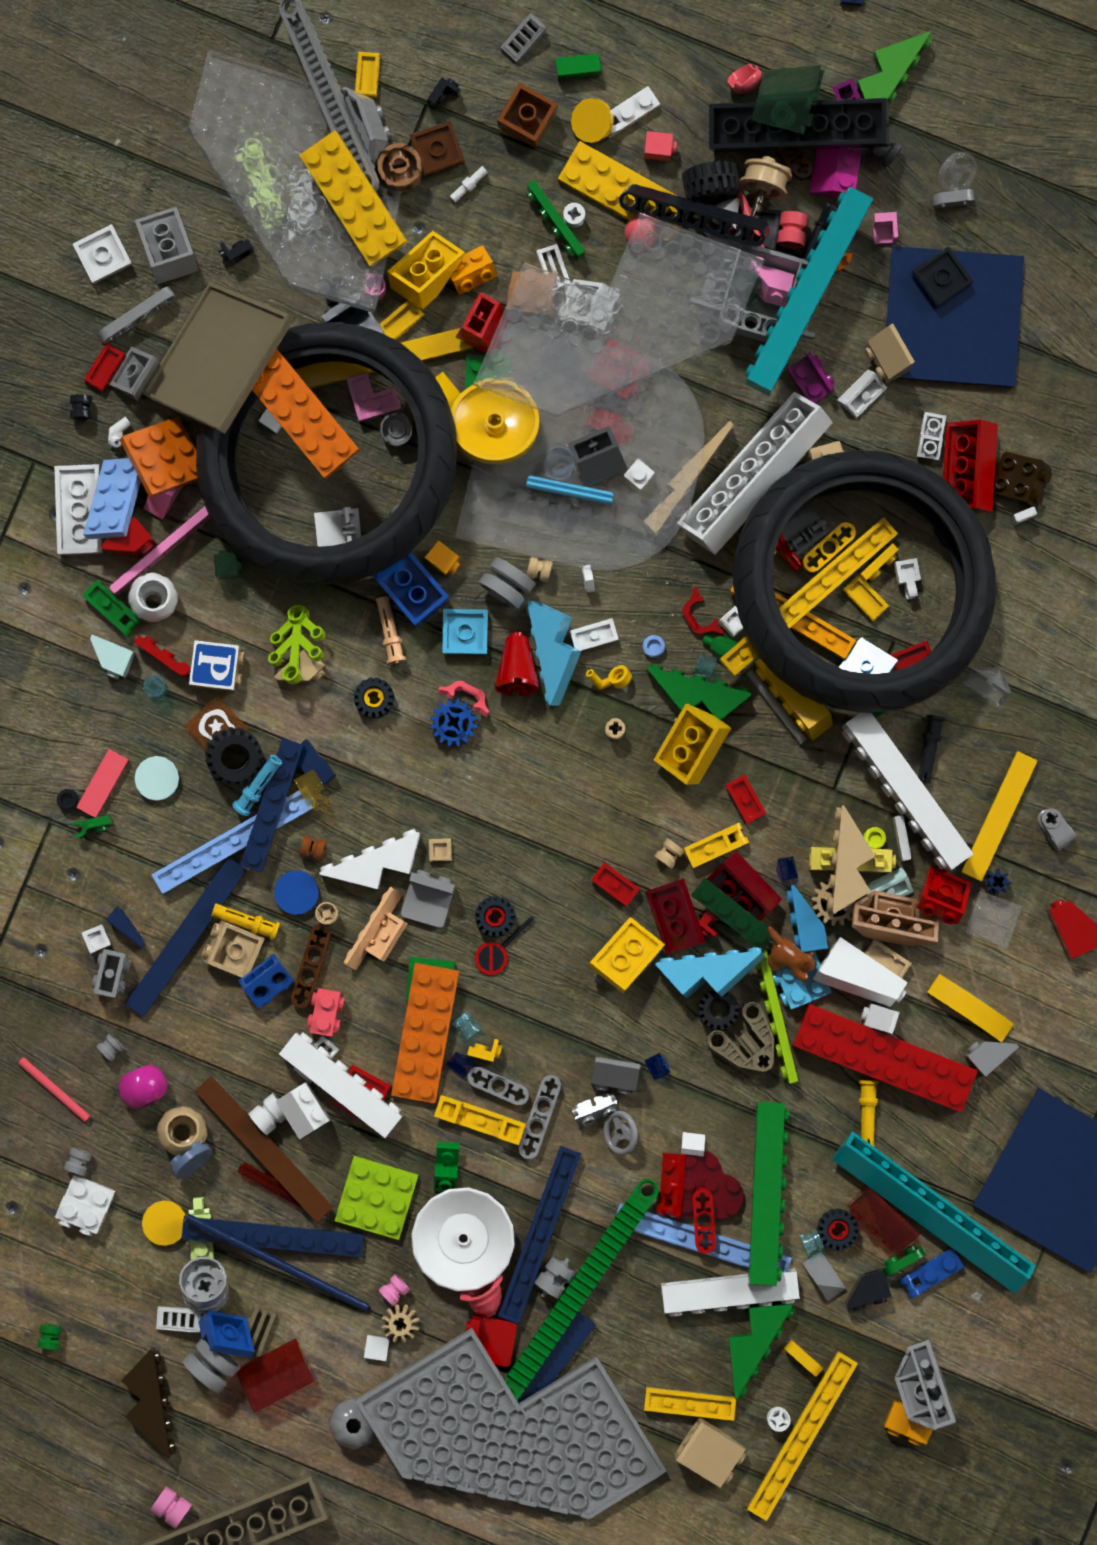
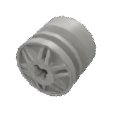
[179,1257,229,1315]

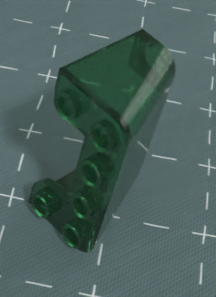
[752,65,824,134]

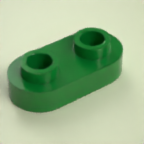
[882,1244,926,1276]

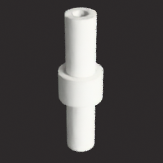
[450,166,488,203]

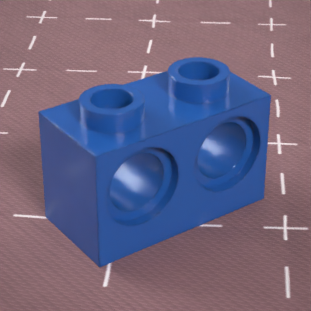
[238,954,294,1008]

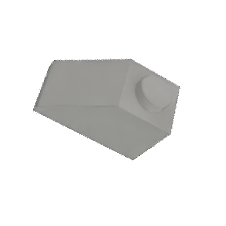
[965,1041,1019,1077]

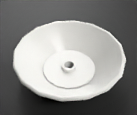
[411,1187,515,1292]

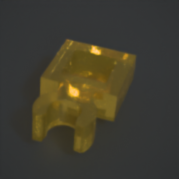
[294,769,330,811]

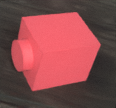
[644,131,677,161]

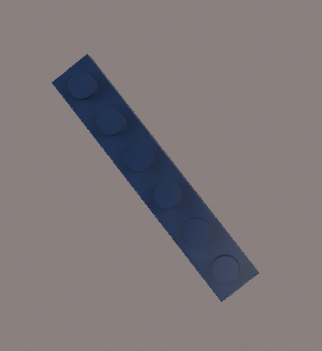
[240,738,304,873]

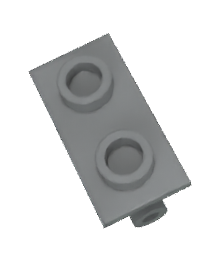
[572,1092,620,1126]

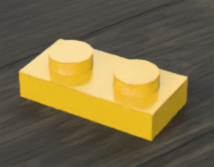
[860,543,899,581]

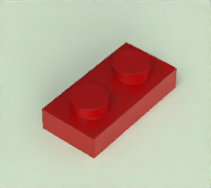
[725,774,766,825]
[591,862,640,907]

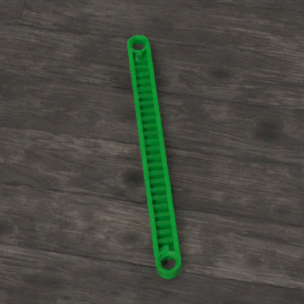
[504,1178,659,1401]

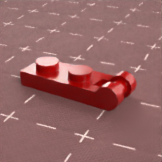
[134,635,191,678]
[656,1153,686,1218]

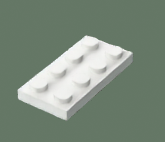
[54,464,103,555]

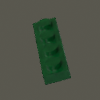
[691,877,772,950]

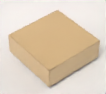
[429,838,452,862]

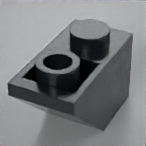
[845,1268,891,1311]

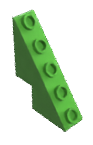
[856,31,933,105]

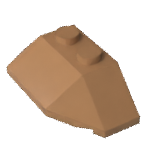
[852,890,939,946]

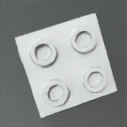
[314,507,361,547]

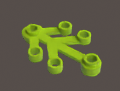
[268,605,326,684]

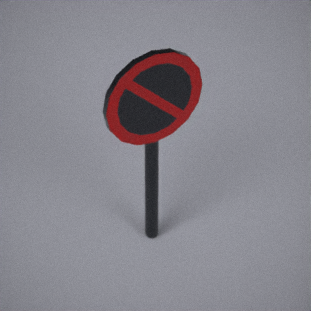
[474,916,534,975]

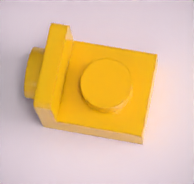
[467,1039,502,1062]

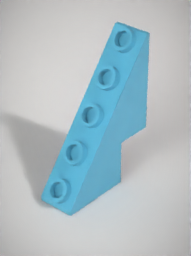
[526,601,581,706]
[655,948,766,999]

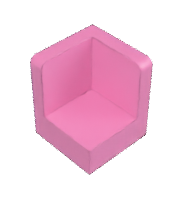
[872,212,898,245]

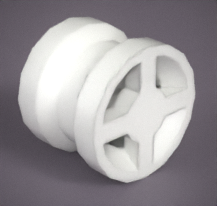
[563,203,585,228]
[767,1407,790,1432]

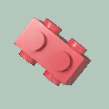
[307,988,345,1037]

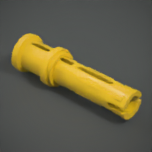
[211,903,280,941]
[859,1079,879,1147]

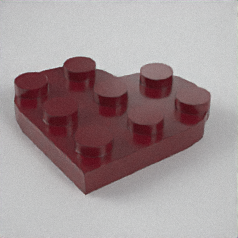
[680,1150,744,1219]

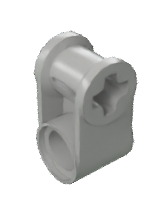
[1037,809,1077,852]

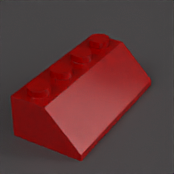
[943,419,998,513]

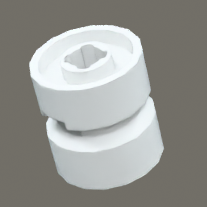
[248,1093,286,1135]

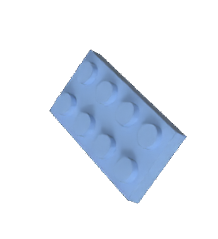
[83,458,141,539]

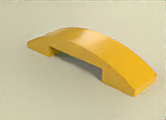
[927,974,1014,1043]
[434,1095,526,1145]

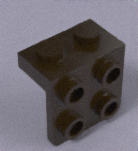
[994,452,1052,510]

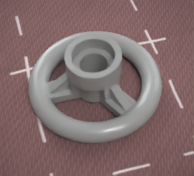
[603,1110,638,1155]

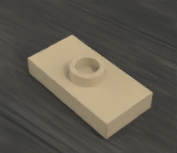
[864,939,912,978]

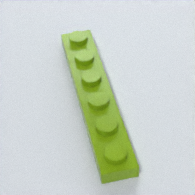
[755,950,798,1084]

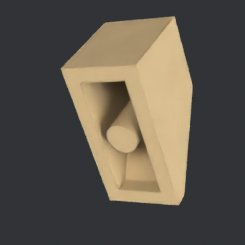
[274,649,326,683]

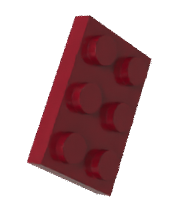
[645,878,705,955]

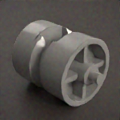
[534,1256,576,1299]

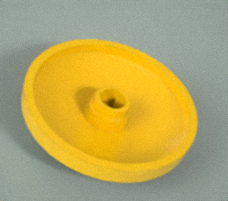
[451,380,539,464]

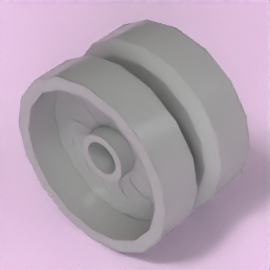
[478,557,536,610]
[182,1338,241,1393]

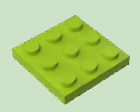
[335,1155,419,1240]

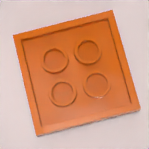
[120,416,198,498]

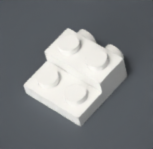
[55,1174,116,1236]

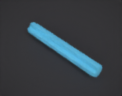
[526,476,614,505]

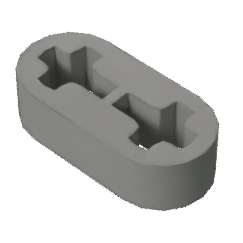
[932,189,975,208]

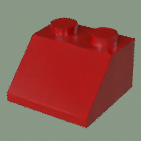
[100,517,157,558]

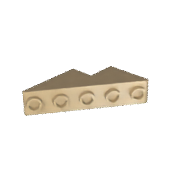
[827,805,875,914]

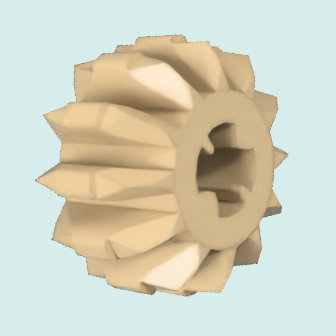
[381,1304,420,1343]

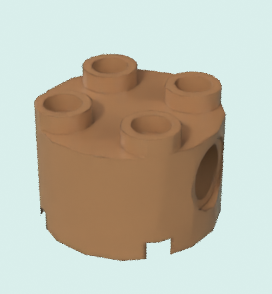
[377,143,422,193]

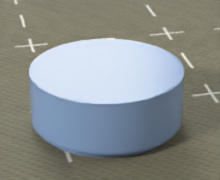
[643,635,665,658]

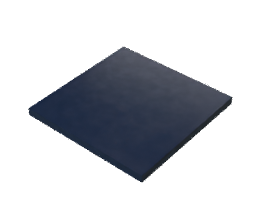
[886,246,1024,388]
[972,1088,1097,1273]

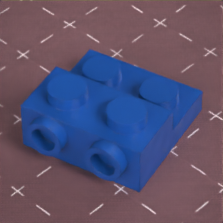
[198,1310,254,1358]

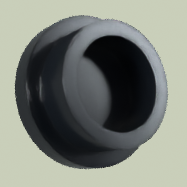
[57,789,79,811]

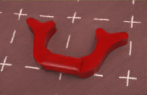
[682,586,724,635]

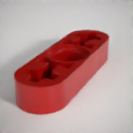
[692,1187,716,1254]

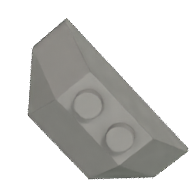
[341,87,391,173]
[895,1340,957,1431]

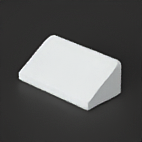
[838,370,887,419]

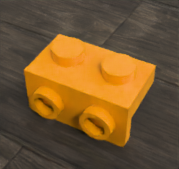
[450,245,498,295]

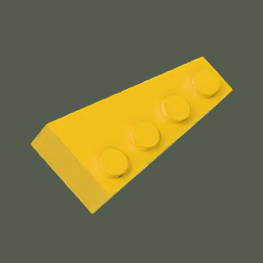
[755,658,833,741]

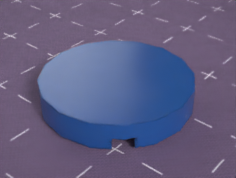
[274,870,319,915]

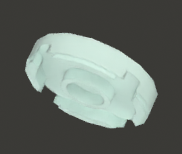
[135,756,180,801]

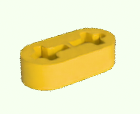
[784,1340,824,1377]

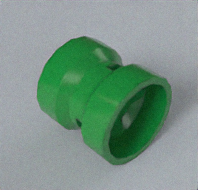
[37,1324,63,1350]

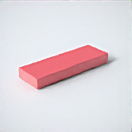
[76,749,129,818]

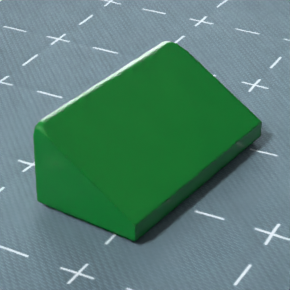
[555,53,601,80]

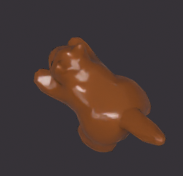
[767,926,817,981]

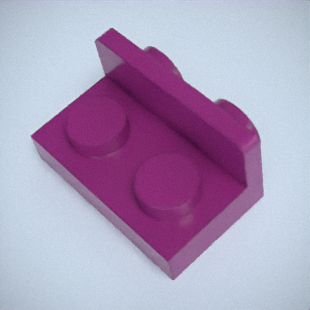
[787,352,835,403]

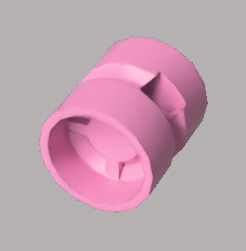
[149,1486,192,1529]

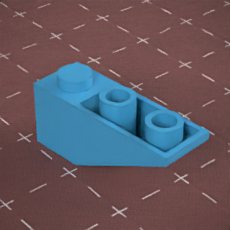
[786,885,828,952]

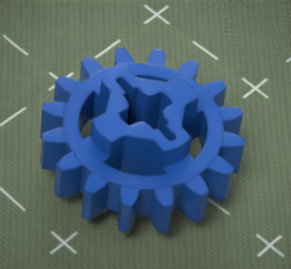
[430,698,478,747]

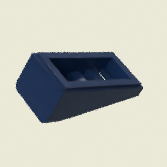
[107,906,147,948]

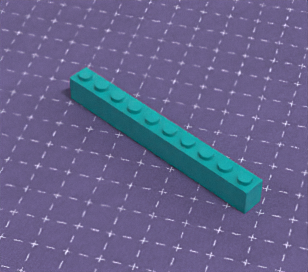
[744,186,873,396]
[832,1131,1036,1294]

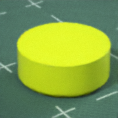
[863,827,886,849]

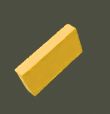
[355,52,380,98]
[379,300,425,340]
[842,574,889,622]

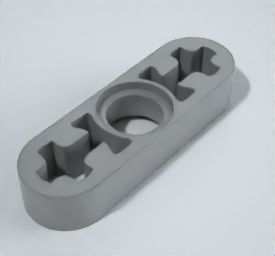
[468,1067,529,1105]

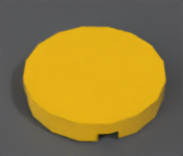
[571,98,614,143]
[142,1200,186,1246]

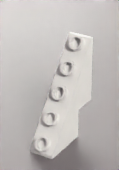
[320,829,420,890]

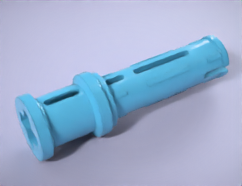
[233,755,282,816]

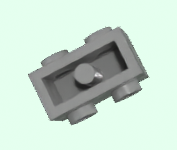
[92,949,131,998]

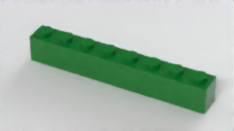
[748,1102,789,1287]

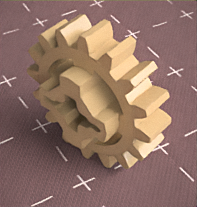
[811,878,856,926]

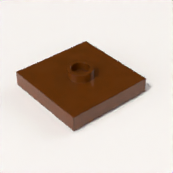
[409,121,465,177]

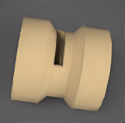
[527,556,553,583]
[654,838,685,869]
[315,902,339,925]

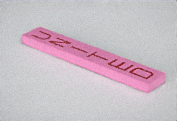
[110,507,211,596]

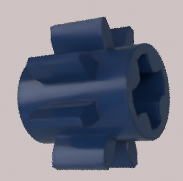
[982,868,1011,896]

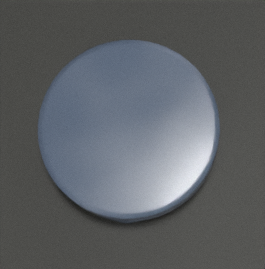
[170,1141,213,1179]

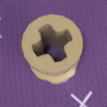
[605,718,625,740]

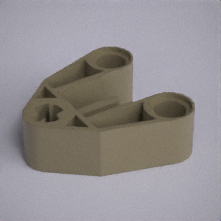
[707,1002,774,1072]

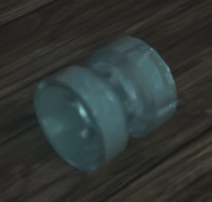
[143,675,168,699]
[452,1010,482,1041]

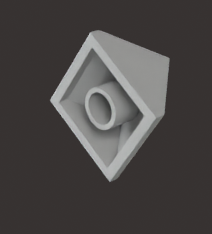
[108,347,160,402]

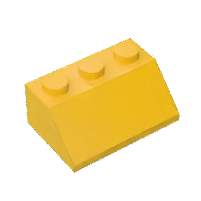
[654,704,731,785]

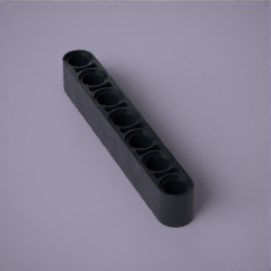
[619,184,770,247]

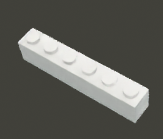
[279,1032,402,1138]
[661,1268,800,1316]

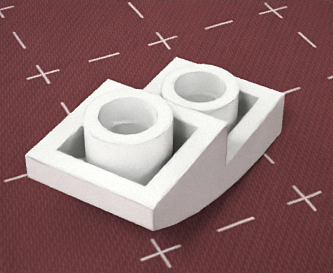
[917,412,946,460]

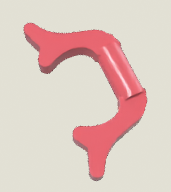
[437,681,489,717]

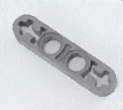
[98,286,176,344]
[519,1075,561,1159]

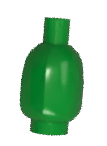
[702,635,737,658]

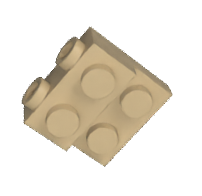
[202,920,265,977]

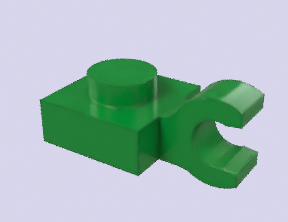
[72,815,113,838]

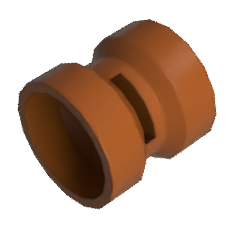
[299,835,327,862]

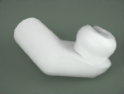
[108,417,132,448]

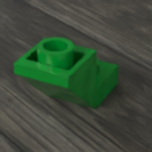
[434,1141,460,1192]

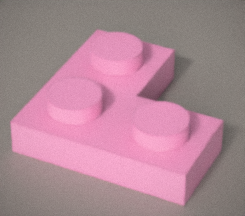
[346,373,402,422]

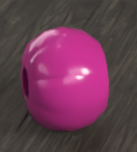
[118,1064,168,1109]

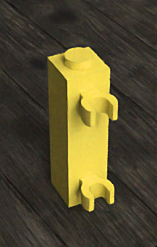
[809,847,896,873]

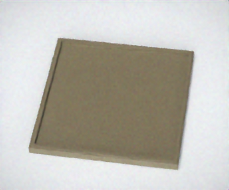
[142,282,295,434]

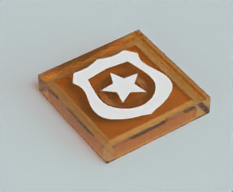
[185,695,248,751]

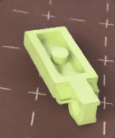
[189,1197,214,1260]

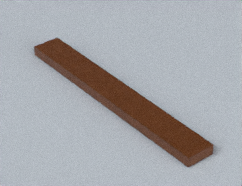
[195,1076,333,1223]

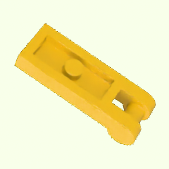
[683,823,749,868]

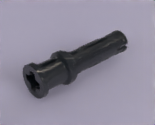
[918,714,946,783]

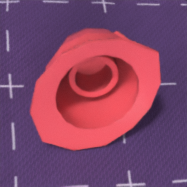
[460,1273,503,1317]

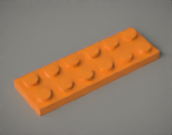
[252,349,360,479]
[391,963,459,1103]

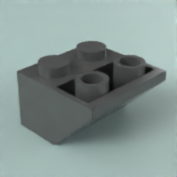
[568,426,628,487]

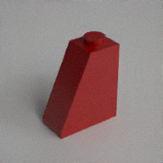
[1046,899,1097,959]

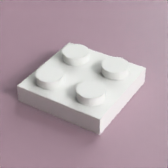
[73,224,132,284]

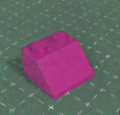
[809,148,862,198]

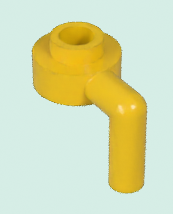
[586,665,632,690]

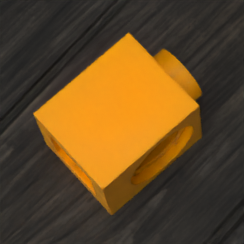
[425,540,460,577]

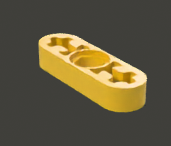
[802,522,856,573]

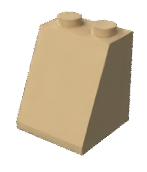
[674,1417,746,1488]

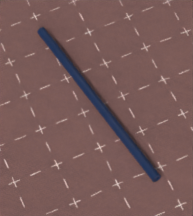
[184,1213,369,1312]

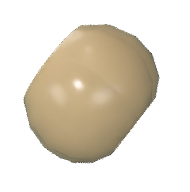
[157,1106,207,1156]

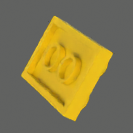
[588,917,665,994]

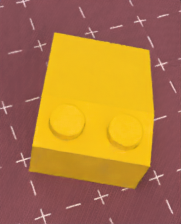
[387,231,465,310]

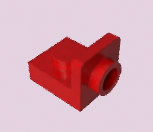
[698,909,719,938]

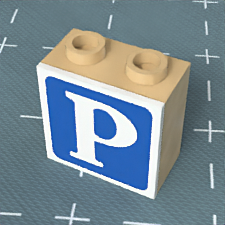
[189,640,244,692]

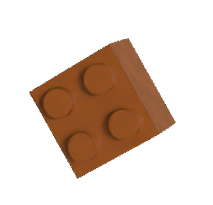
[497,82,558,149]

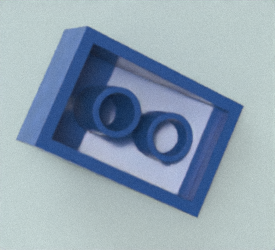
[372,552,450,629]

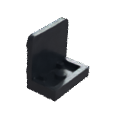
[321,292,384,334]

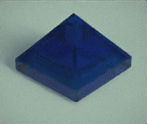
[776,856,798,881]
[446,1052,473,1078]
[644,1053,670,1080]

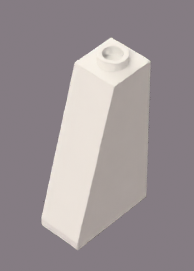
[812,937,908,1007]

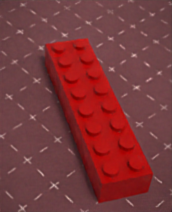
[791,1004,978,1113]

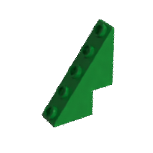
[646,664,751,720]
[728,1303,795,1399]

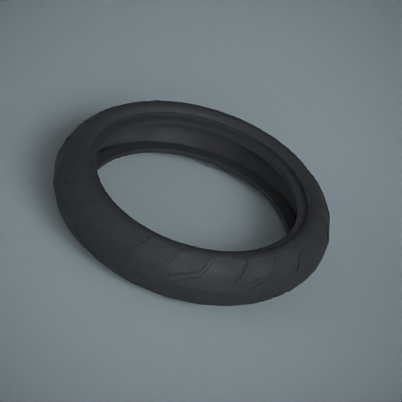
[196,322,457,585]
[733,450,996,713]

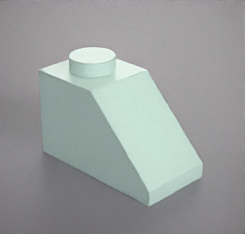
[90,635,136,679]

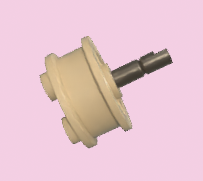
[739,156,792,217]

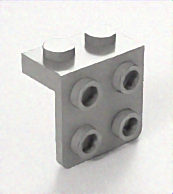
[401,870,456,928]

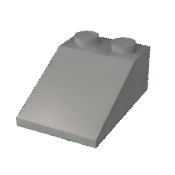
[135,206,199,284]

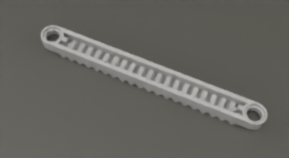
[279,0,380,192]

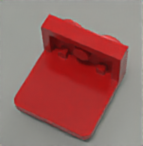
[465,1314,517,1367]

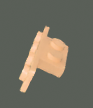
[344,887,407,970]

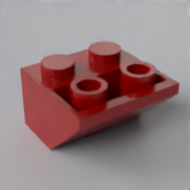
[456,292,513,358]

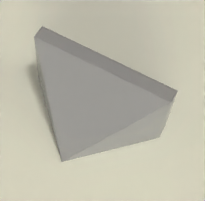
[802,1251,846,1301]

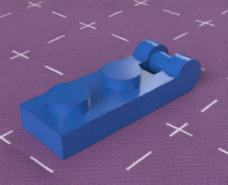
[899,1248,964,1299]

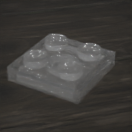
[964,891,1022,948]

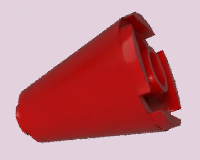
[494,632,539,696]

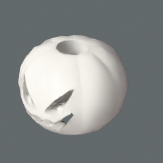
[128,573,178,622]

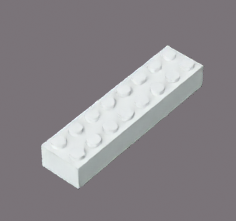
[677,392,833,555]
[842,713,973,871]

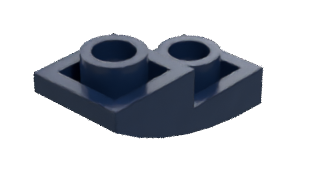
[298,739,337,790]

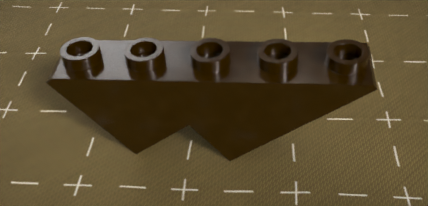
[121,1347,176,1458]

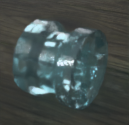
[693,652,717,679]
[799,1228,824,1256]

